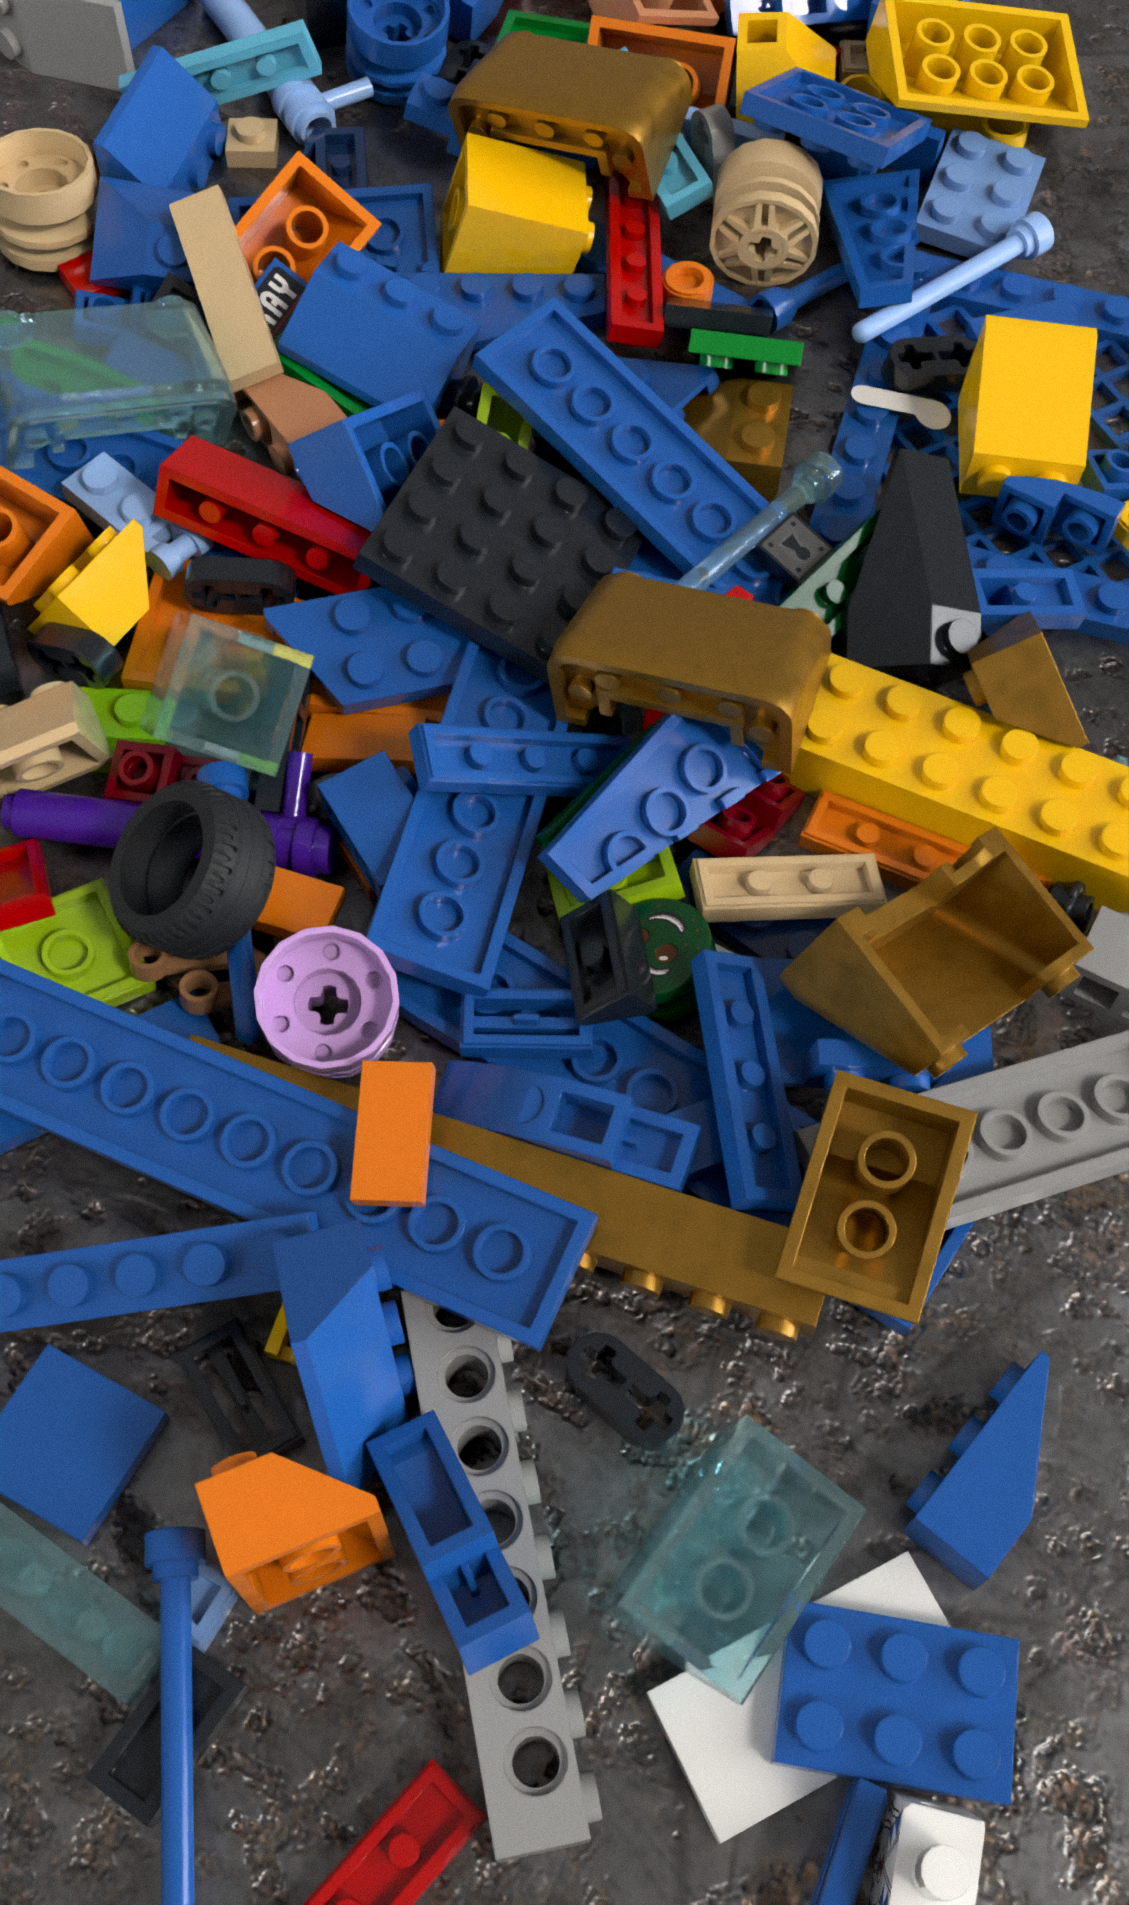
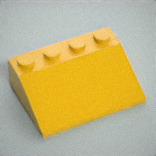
[865,0,1090,128]

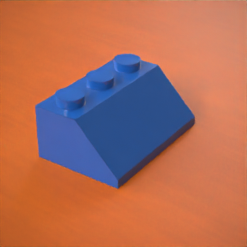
[93,45,227,193]
[277,241,482,412]
[287,388,441,532]
[272,1219,418,1490]

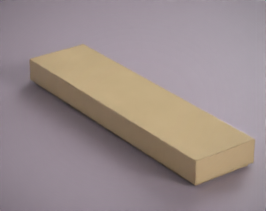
[169,184,284,393]

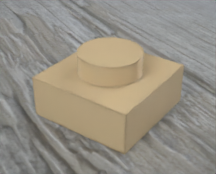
[225,116,280,168]

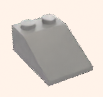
[0,0,135,91]

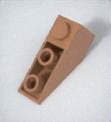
[213,350,347,483]

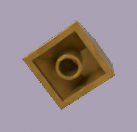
[962,611,1089,748]

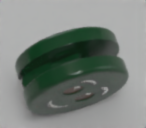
[632,898,717,1023]

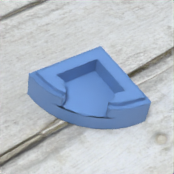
[191,1560,240,1654]

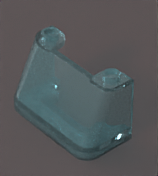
[0,295,237,470]

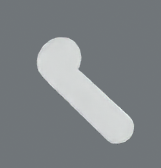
[851,385,951,430]

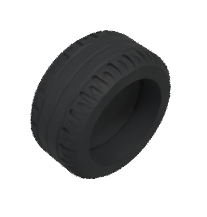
[109,780,276,960]

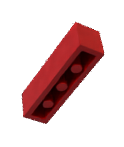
[153,435,381,595]

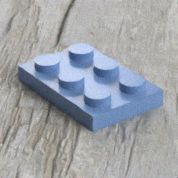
[916,127,1046,271]

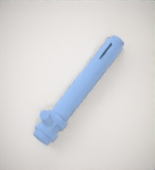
[198,0,374,146]

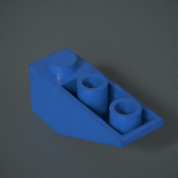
[902,1351,1050,1591]

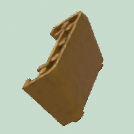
[448,31,693,201]
[547,571,831,774]
[779,827,1094,1080]

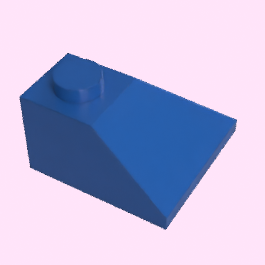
[90,176,196,291]

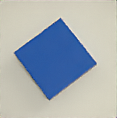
[0,1344,170,1547]

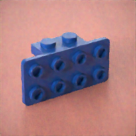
[760,958,994,1094]

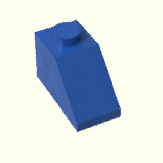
[317,750,418,899]

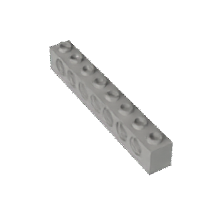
[400,1290,602,1863]

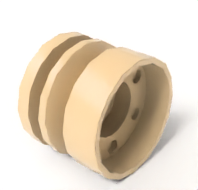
[0,128,98,272]
[709,138,823,287]

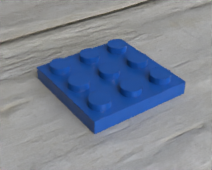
[739,66,933,172]

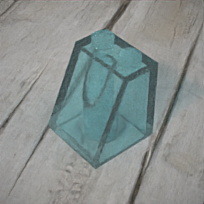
[139,612,315,777]

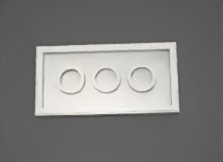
[645,1551,951,1845]

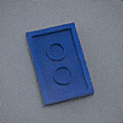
[771,1599,1020,1807]

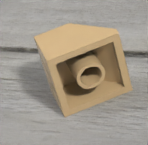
[0,681,113,807]

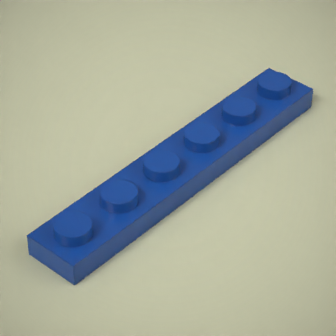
[0,1212,319,1333]

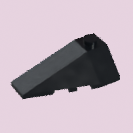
[840,448,981,686]

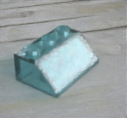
[599,1415,867,1705]

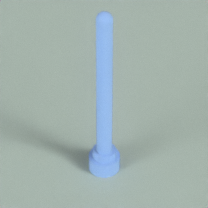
[852,211,1054,343]

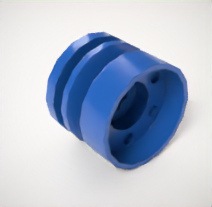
[345,0,450,106]

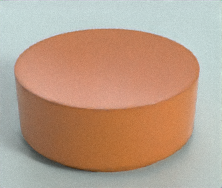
[662,261,714,303]

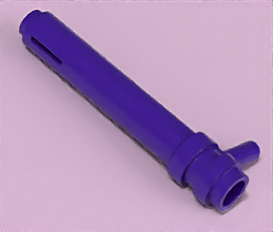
[1,751,338,878]

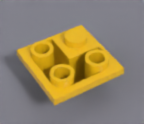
[736,12,836,133]
[28,518,150,646]

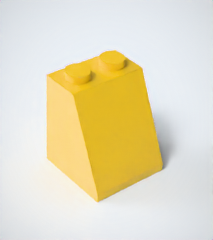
[440,132,595,274]
[958,315,1097,498]

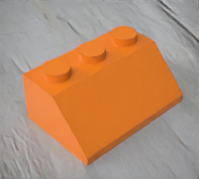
[587,15,737,134]
[235,150,382,284]
[0,465,95,606]
[194,1451,396,1615]

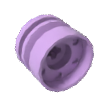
[253,925,400,1080]

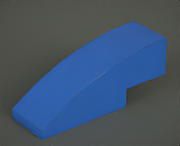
[365,1409,540,1676]

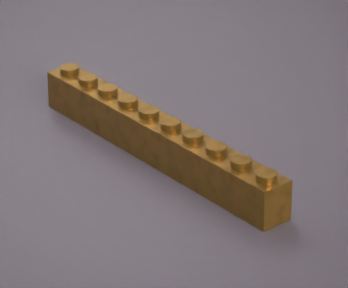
[189,1034,825,1342]

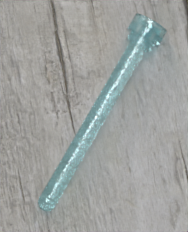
[675,452,843,590]

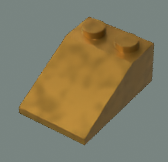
[683,378,794,508]
[775,1069,978,1324]

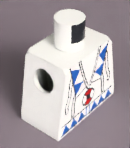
[868,1787,985,1905]

